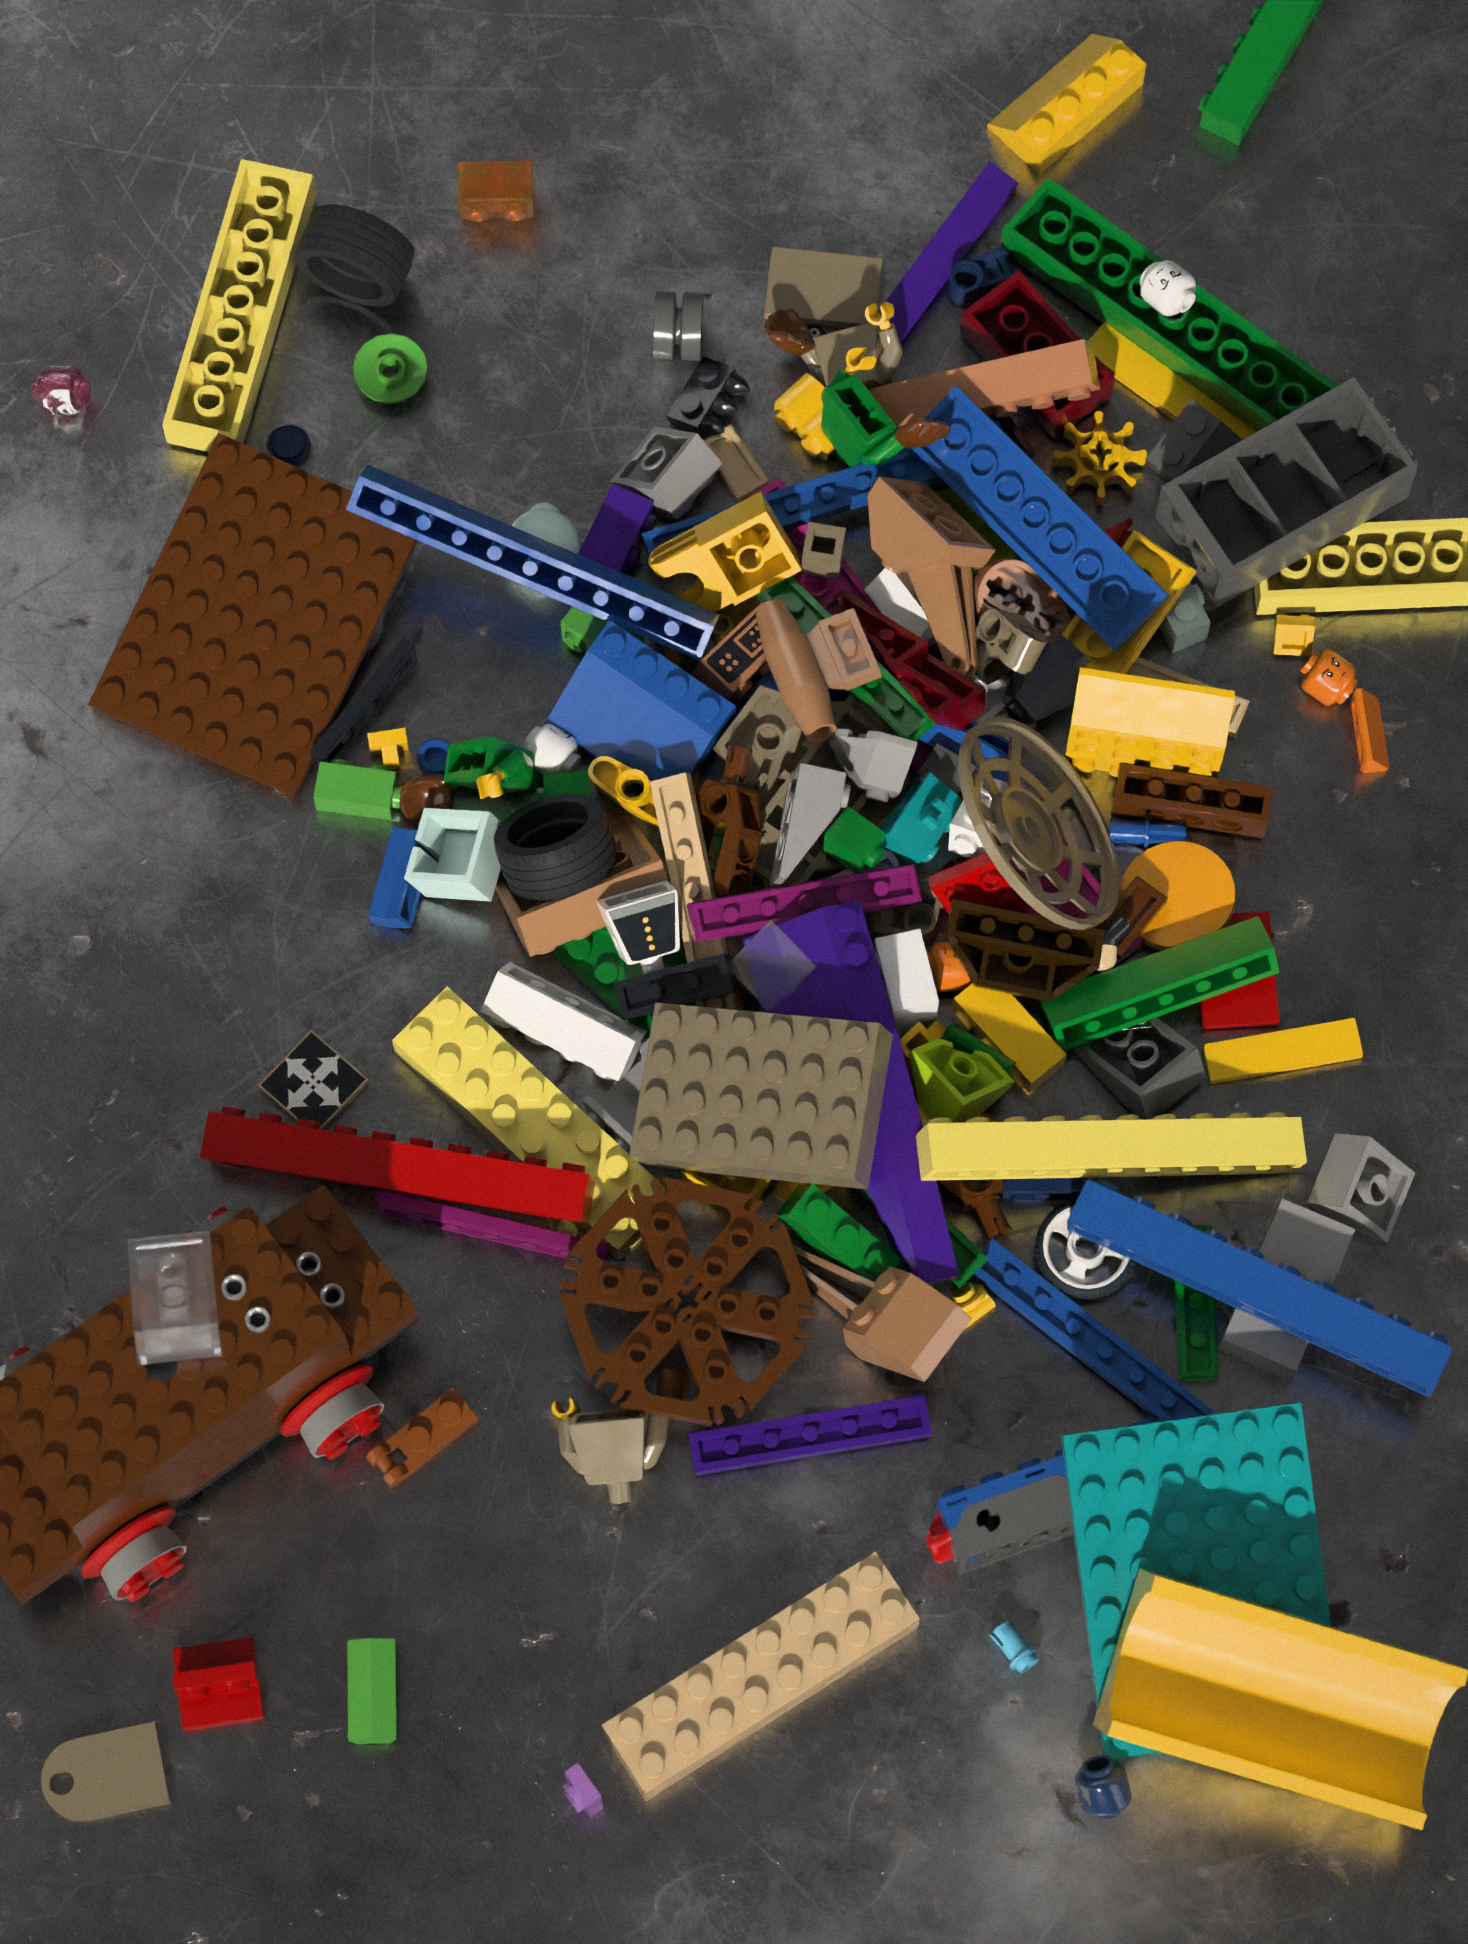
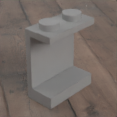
[583,1038,649,1165]

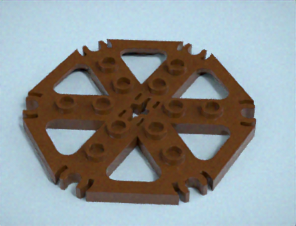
[558,1177,815,1426]

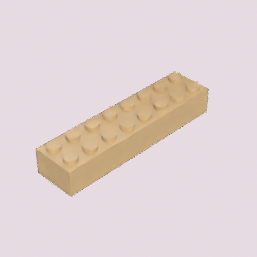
[602,1551,920,1801]

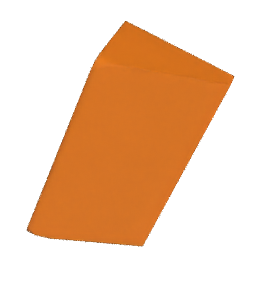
[1350,688,1390,773]

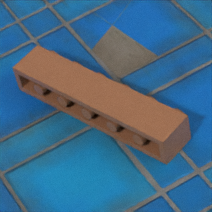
[868,339,1100,430]

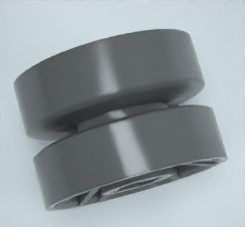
[653,291,703,361]

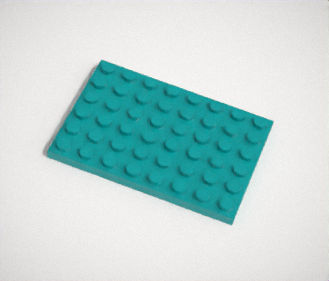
[1060,1402,1331,1759]

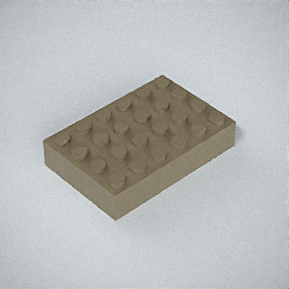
[629,1003,893,1189]

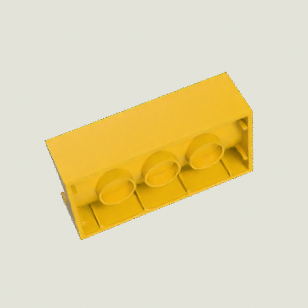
[1093,1568,1468,1830]

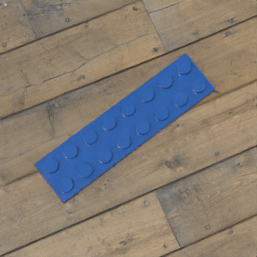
[912,385,1170,651]

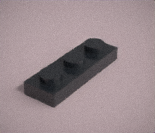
[614,953,737,1021]

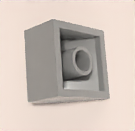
[610,426,723,520]
[1307,1133,1415,1243]

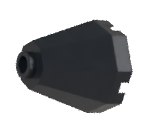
[1002,627,1089,725]

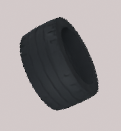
[294,204,415,307]
[494,794,617,902]

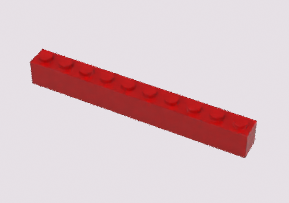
[200,1106,596,1224]

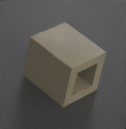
[801,522,846,580]

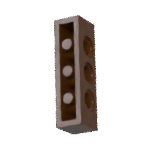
[1111,763,1273,838]

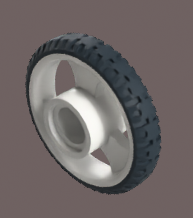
[1035,1199,1136,1300]

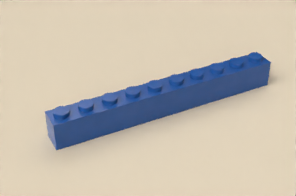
[346,464,719,661]
[1067,1179,1453,1398]

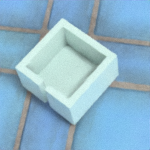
[404,808,501,901]

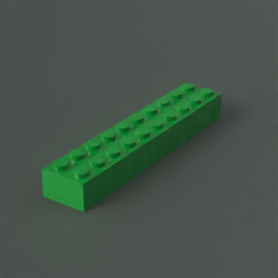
[1000,177,1338,432]

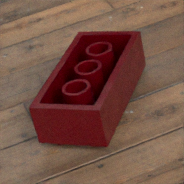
[960,271,1115,439]

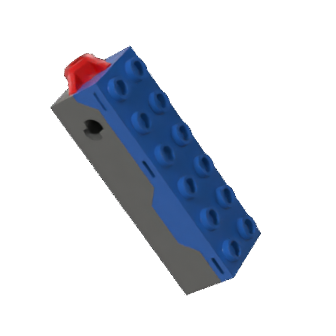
[925,1417,1165,1576]

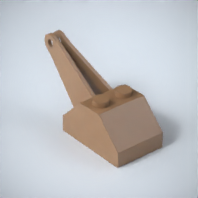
[867,476,995,678]
[771,1244,972,1382]

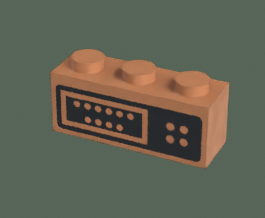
[691,602,770,701]

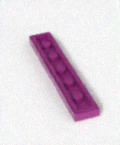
[687,863,922,943]
[375,1190,610,1262]

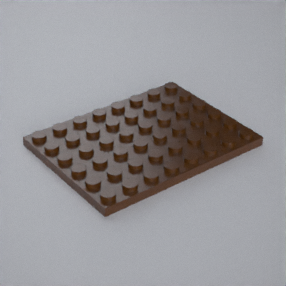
[88,433,418,799]

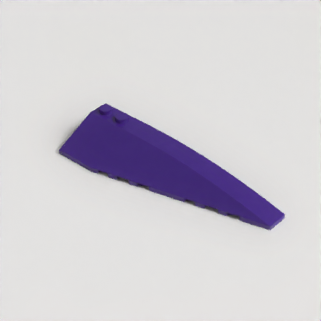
[742,900,959,1284]

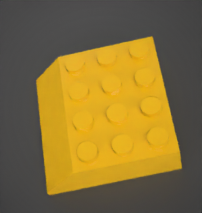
[1065,667,1235,778]

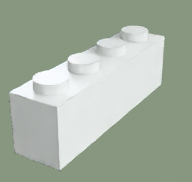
[481,962,647,1081]

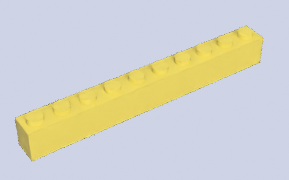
[916,1112,1307,1181]

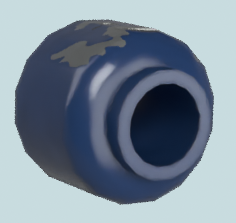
[1075,1755,1132,1819]

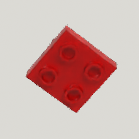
[929,842,1030,914]

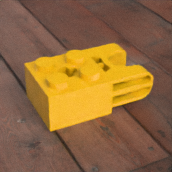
[648,491,802,612]

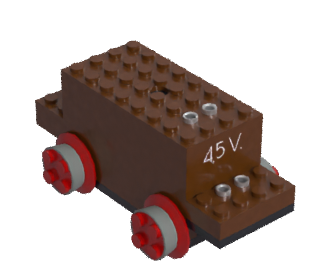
[0,1184,420,1605]

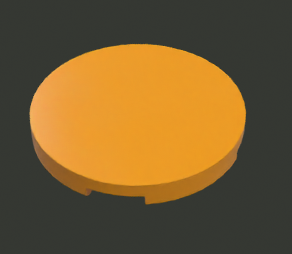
[1119,841,1235,951]

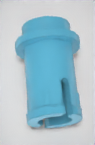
[990,1620,1039,1674]

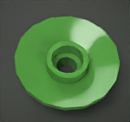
[353,334,428,404]

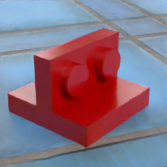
[172,1637,264,1731]

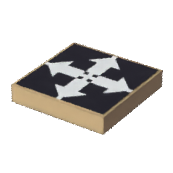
[258,1030,369,1130]

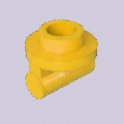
[950,1283,996,1330]

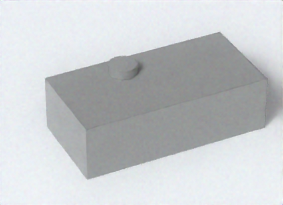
[1218,1198,1356,1382]

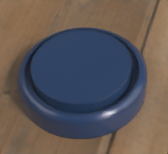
[267,424,311,466]

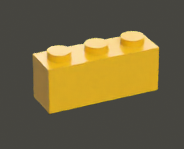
[952,983,1067,1095]

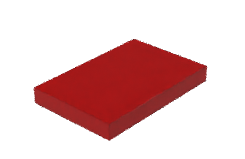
[1198,911,1280,1030]

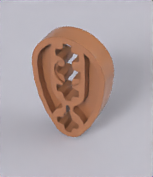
[972,559,1071,637]

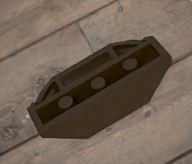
[945,899,1105,1002]

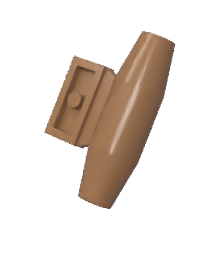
[756,599,882,742]

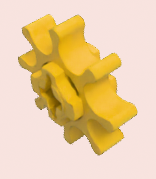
[1052,411,1147,506]

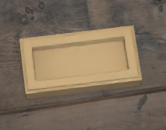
[703,424,771,503]

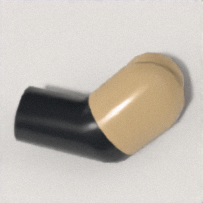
[1096,916,1131,973]

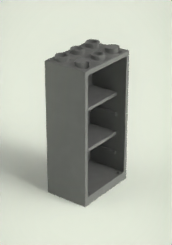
[1155,377,1418,607]

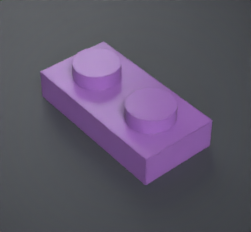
[563,1763,603,1818]

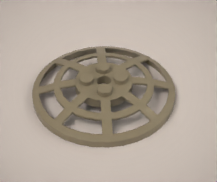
[958,716,1120,930]

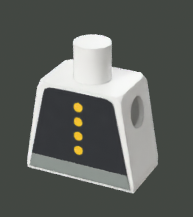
[596,880,680,975]

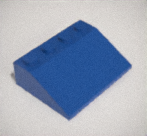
[546,620,737,790]

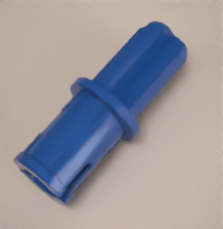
[1109,817,1186,848]

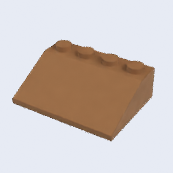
[495,813,668,957]

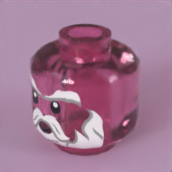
[32,365,91,415]

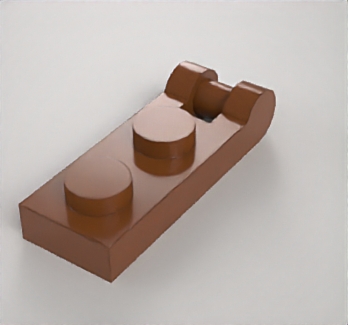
[366,1388,478,1488]

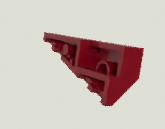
[835,590,986,731]

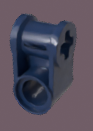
[947,247,1014,307]

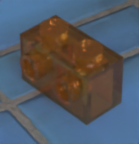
[458,160,534,222]

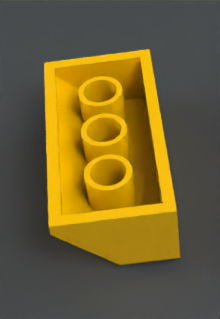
[988,34,1146,175]

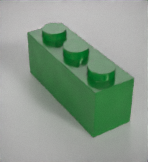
[776,1183,901,1282]

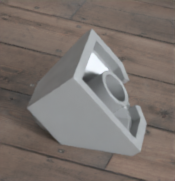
[829,729,918,803]

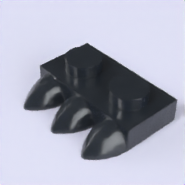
[666,356,750,436]

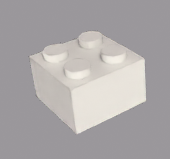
[874,929,939,1033]

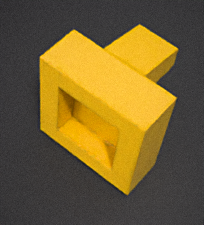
[1273,613,1315,656]
[367,728,409,771]

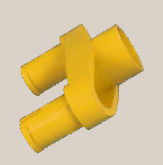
[588,756,660,832]

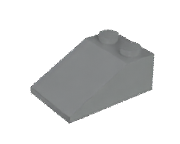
[768,763,850,889]

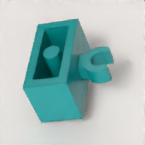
[880,773,963,865]

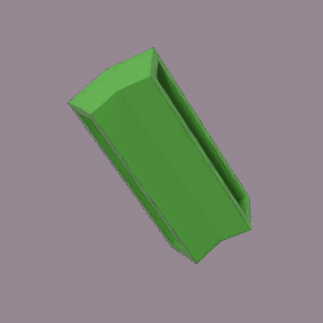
[347,1638,396,1745]

